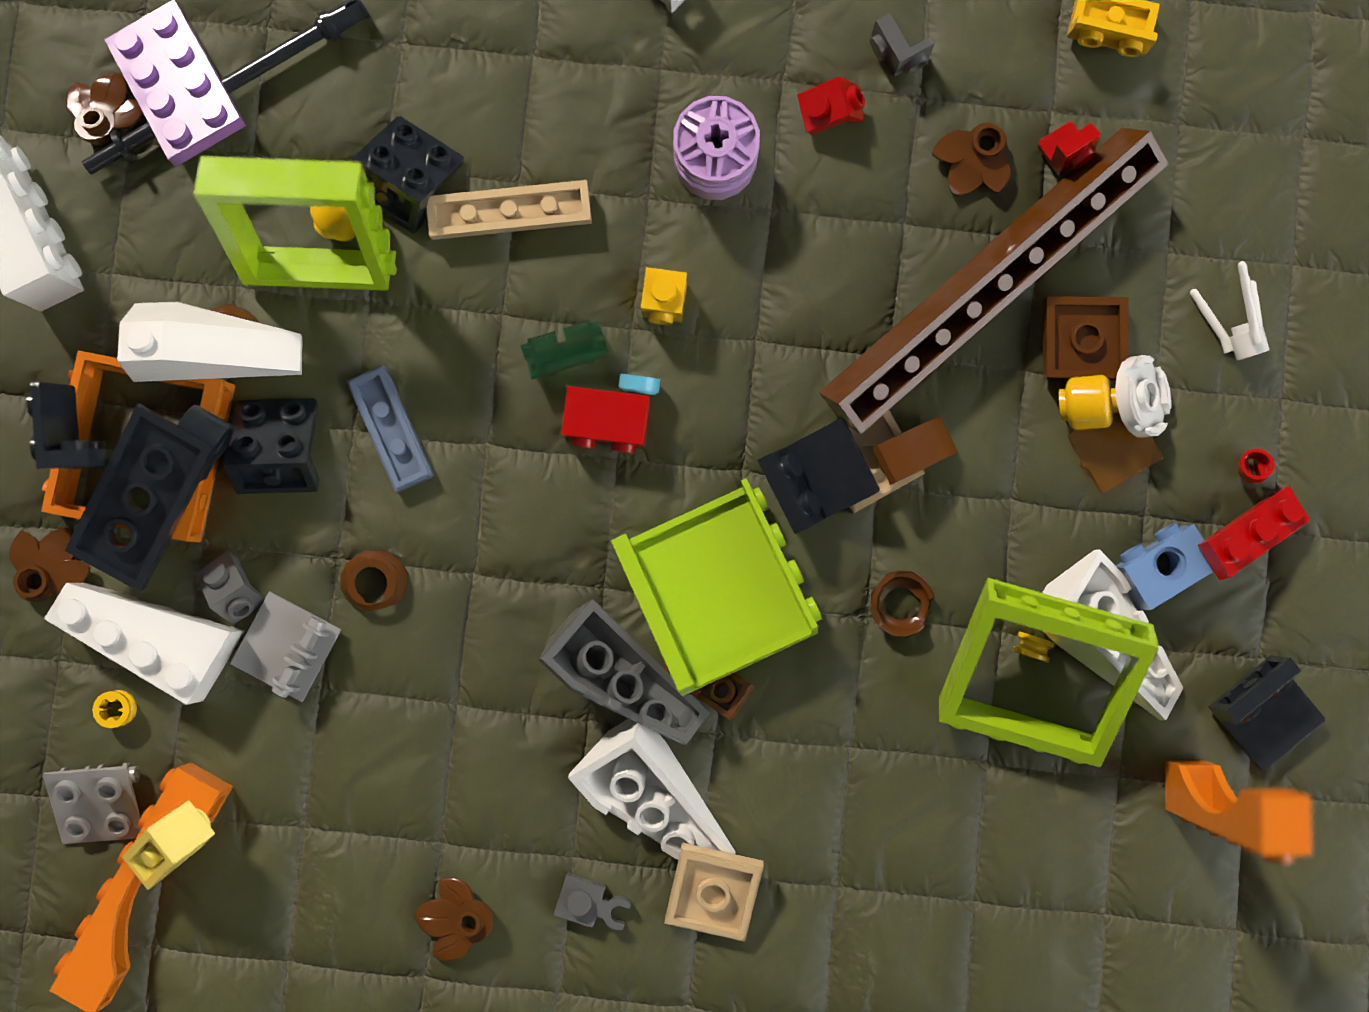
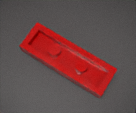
[1198,486,1311,581]

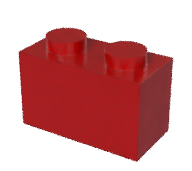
[561,386,651,454]

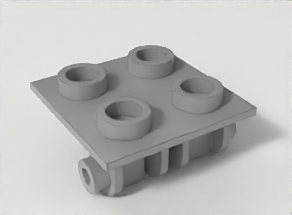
[230,591,342,702]
[43,763,142,844]

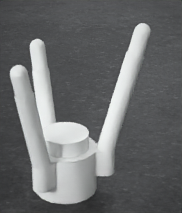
[1190,261,1270,360]

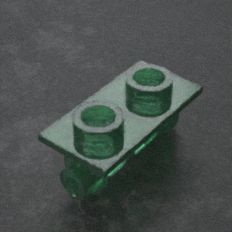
[521,320,610,380]

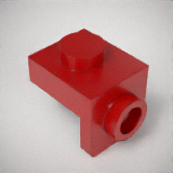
[797,76,865,135]
[1038,122,1101,176]

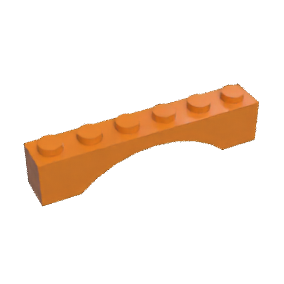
[1164,760,1312,864]
[49,763,233,1012]

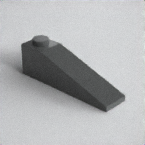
[539,599,710,745]

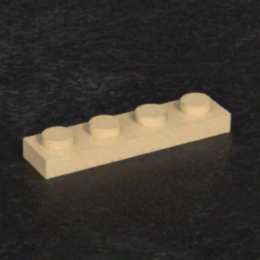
[427,180,592,240]

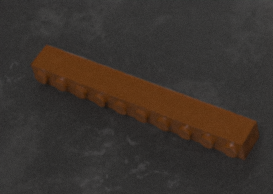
[819,128,1169,434]

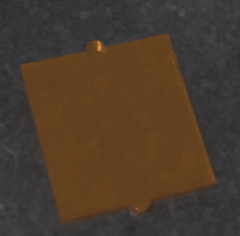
[1067,412,1164,493]

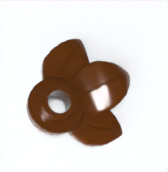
[66,73,144,145]
[932,123,1011,196]
[9,528,91,602]
[415,877,494,961]

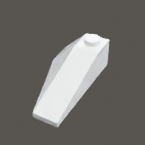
[1042,549,1183,720]

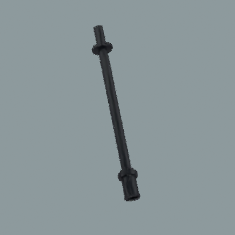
[82,0,371,175]

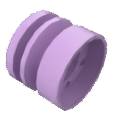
[673,96,760,200]

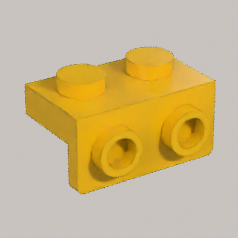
[1066,0,1160,57]

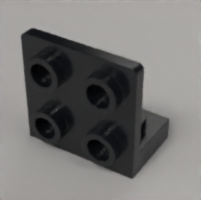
[351,116,464,234]
[26,381,114,469]
[223,398,320,494]
[757,418,880,534]
[1208,655,1325,771]

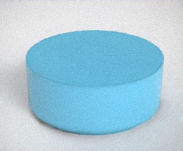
[618,374,661,395]

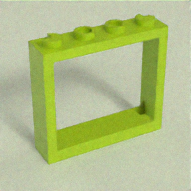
[194,156,397,291]
[939,578,1159,768]

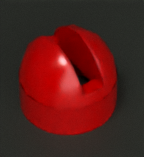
[1237,448,1275,484]

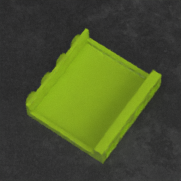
[611,478,822,696]

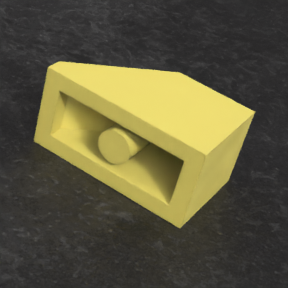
[122,800,215,890]

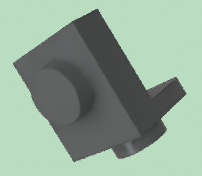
[870,13,935,77]
[195,550,265,624]

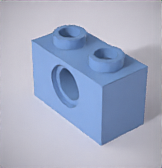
[1116,522,1214,610]

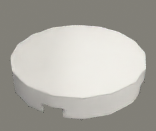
[1115,355,1171,438]

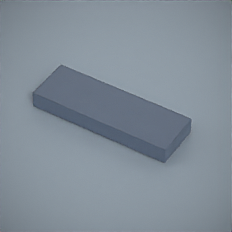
[346,365,434,493]

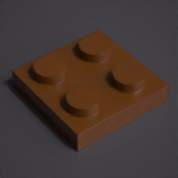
[1043,296,1129,380]

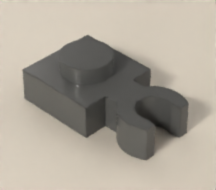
[554,872,631,930]

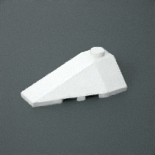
[118,302,302,382]
[568,719,736,860]

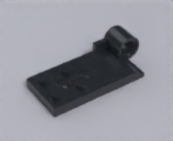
[64,404,235,592]

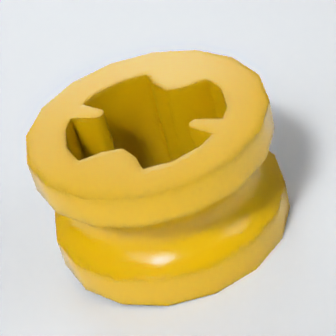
[1013,632,1055,663]
[92,690,137,728]

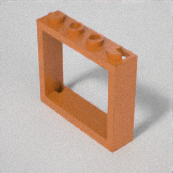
[41,350,236,543]

